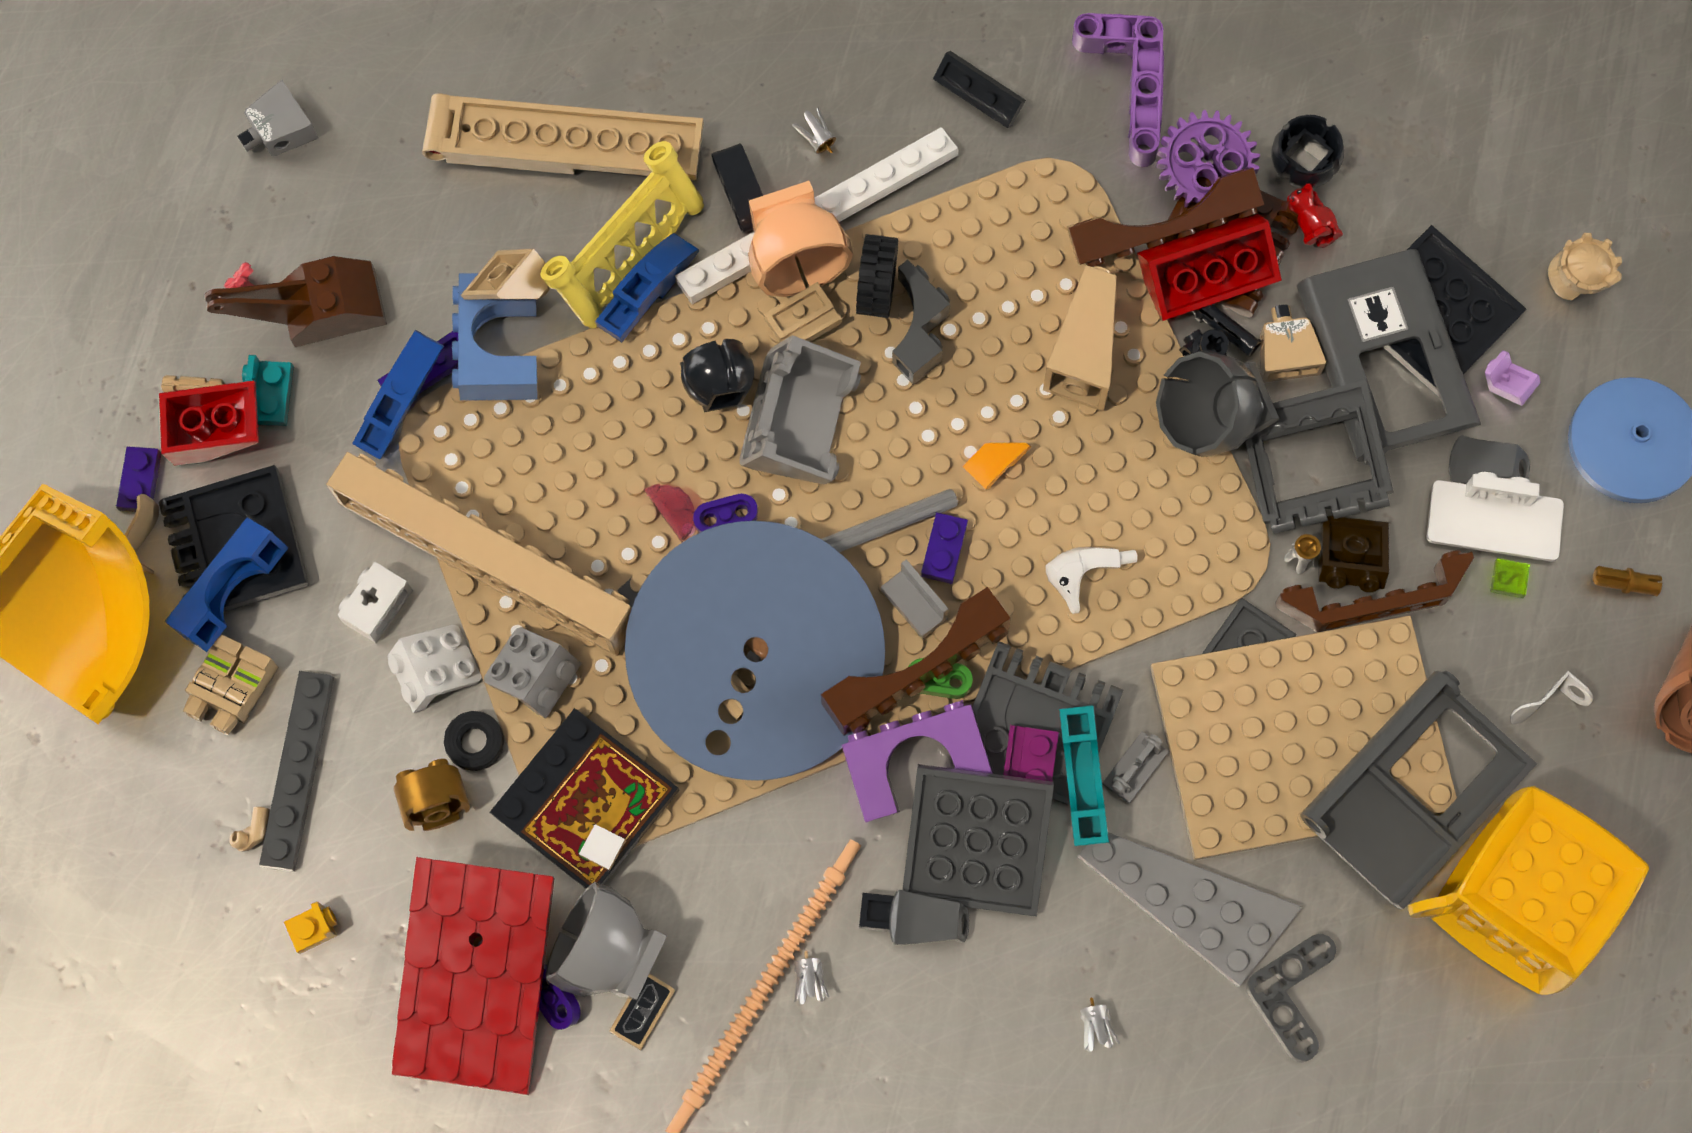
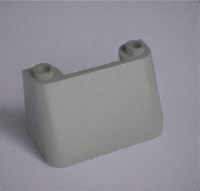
[740,335,861,485]

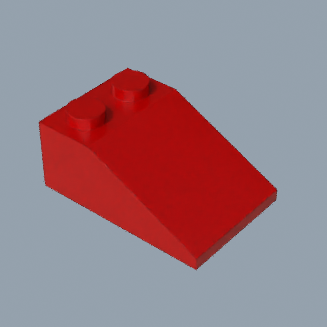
[159,380,259,466]

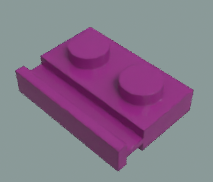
[1003,725,1059,782]

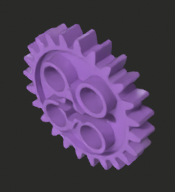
[1156,110,1260,208]

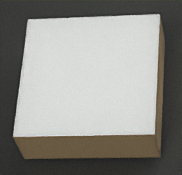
[579,824,626,871]

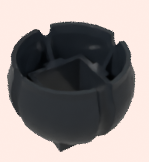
[1271,115,1344,188]
[680,339,754,412]

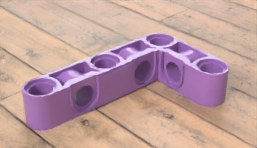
[1072,13,1164,167]

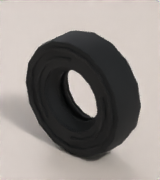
[443,711,504,771]

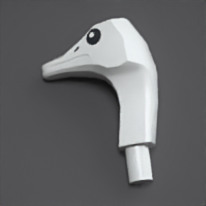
[1045,547,1138,614]

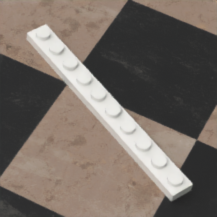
[675,127,959,304]

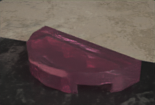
[644,484,695,543]

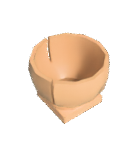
[748,181,853,297]

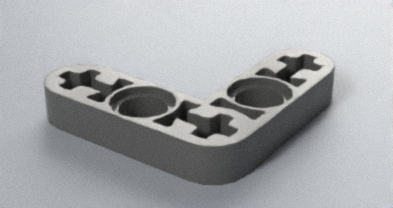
[1246,934,1336,1062]

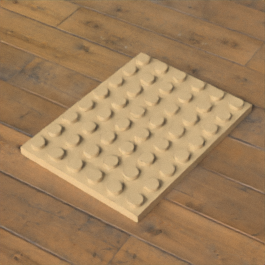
[1150,615,1457,860]

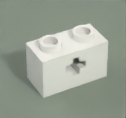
[337,562,413,643]

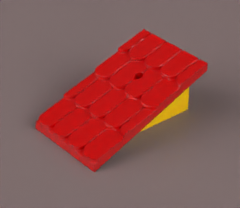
[392,857,555,1095]

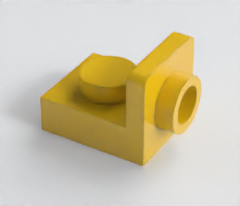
[284,901,338,954]

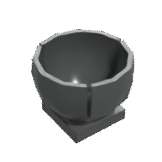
[1156,350,1279,457]

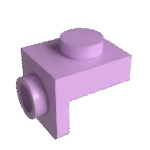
[1485,350,1541,406]

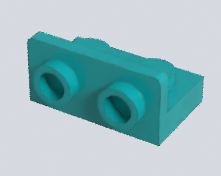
[242,355,294,426]

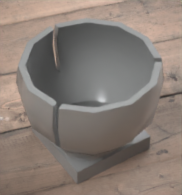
[545,882,667,1000]

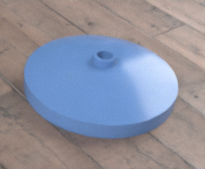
[1568,377,1692,503]

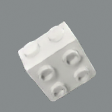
[387,625,482,713]

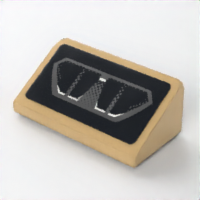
[609,974,675,1050]

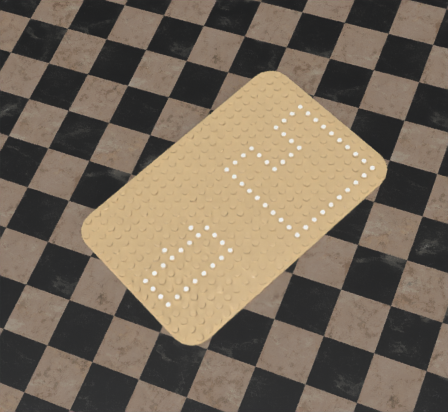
[398,157,1271,847]

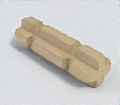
[161,375,225,392]

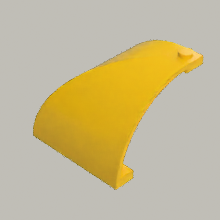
[0,483,150,725]

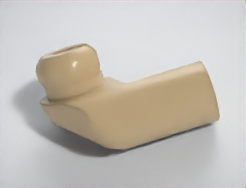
[230,807,270,852]

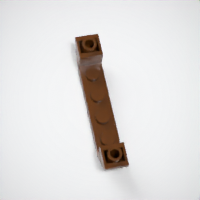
[1275,550,1474,633]

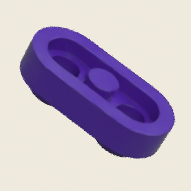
[693,493,758,533]
[539,964,581,1030]

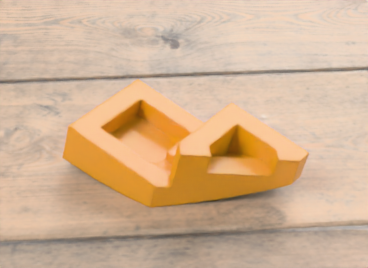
[962,443,1032,489]

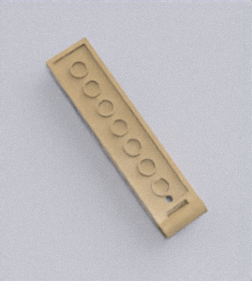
[422,93,704,180]

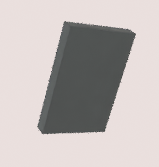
[1202,598,1297,654]

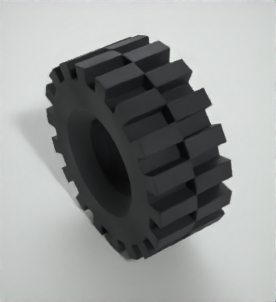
[856,234,898,318]

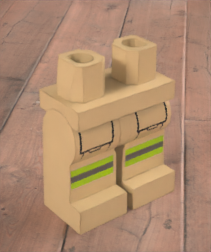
[183,634,279,735]

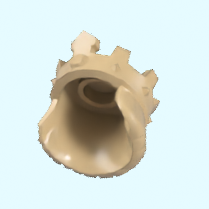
[1548,233,1622,301]

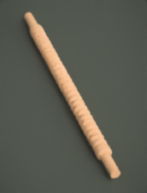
[665,839,861,1133]

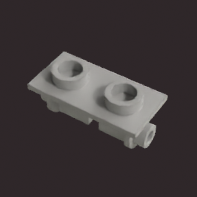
[1102,731,1169,803]

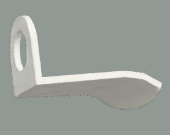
[1510,671,1593,724]

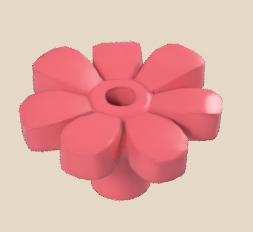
[224,262,255,288]

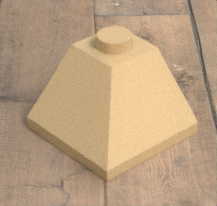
[461,249,550,300]

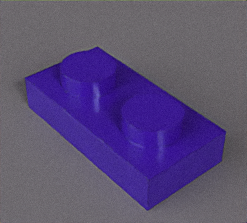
[116,446,161,512]
[921,512,968,584]

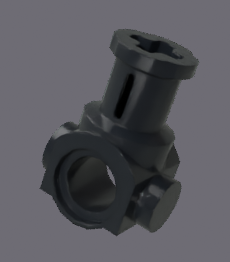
[1179,329,1229,356]

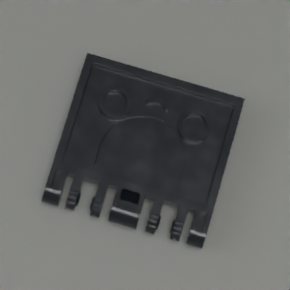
[158,465,309,612]

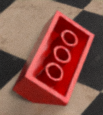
[1137,213,1282,321]

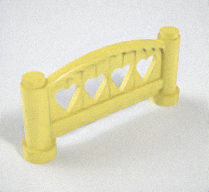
[540,141,704,329]

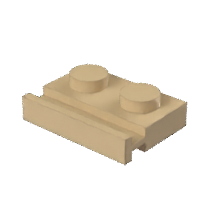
[763,282,842,342]

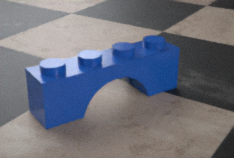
[164,517,289,652]

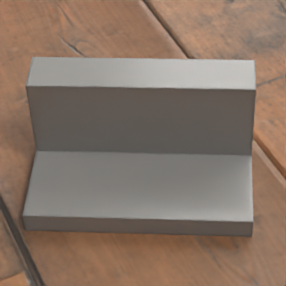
[881,559,949,639]

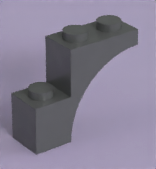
[892,259,950,385]

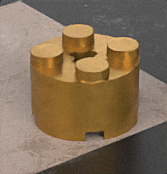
[393,759,470,831]

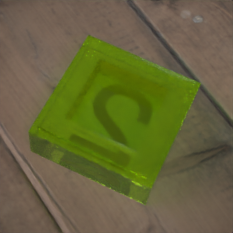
[1490,558,1530,598]

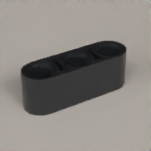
[711,143,763,233]

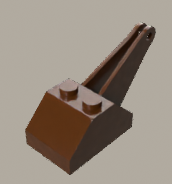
[204,256,387,347]

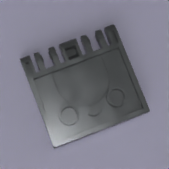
[973,641,1124,805]

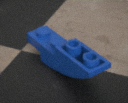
[595,233,699,343]
[352,330,444,459]

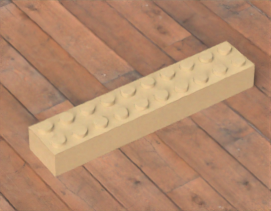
[326,452,632,656]

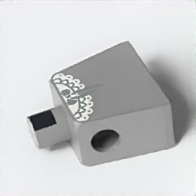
[237,80,318,156]

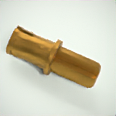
[1593,566,1662,597]

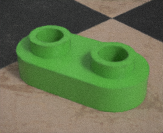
[908,658,973,699]

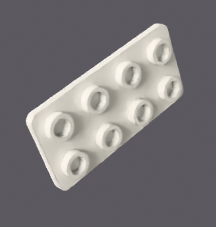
[1426,472,1564,562]

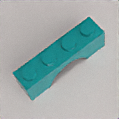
[1059,706,1109,846]

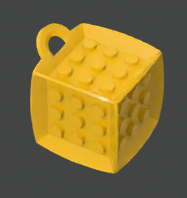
[1408,786,1649,995]

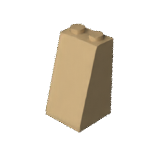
[1043,265,1116,411]

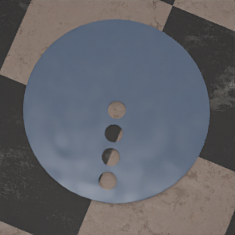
[625,521,885,781]

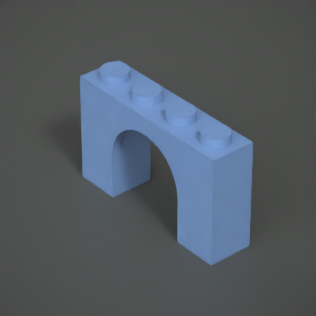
[452,273,538,401]

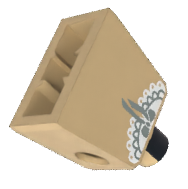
[1260,305,1326,383]

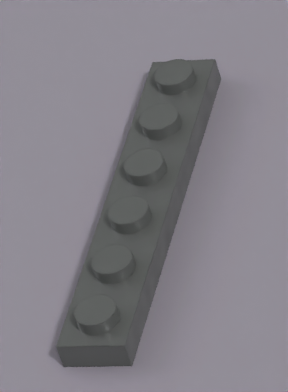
[259,671,334,872]

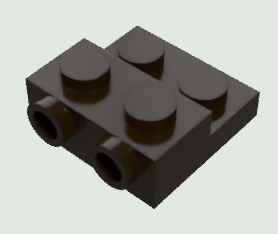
[1318,516,1389,593]

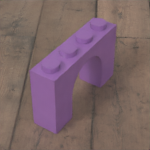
[842,700,993,822]

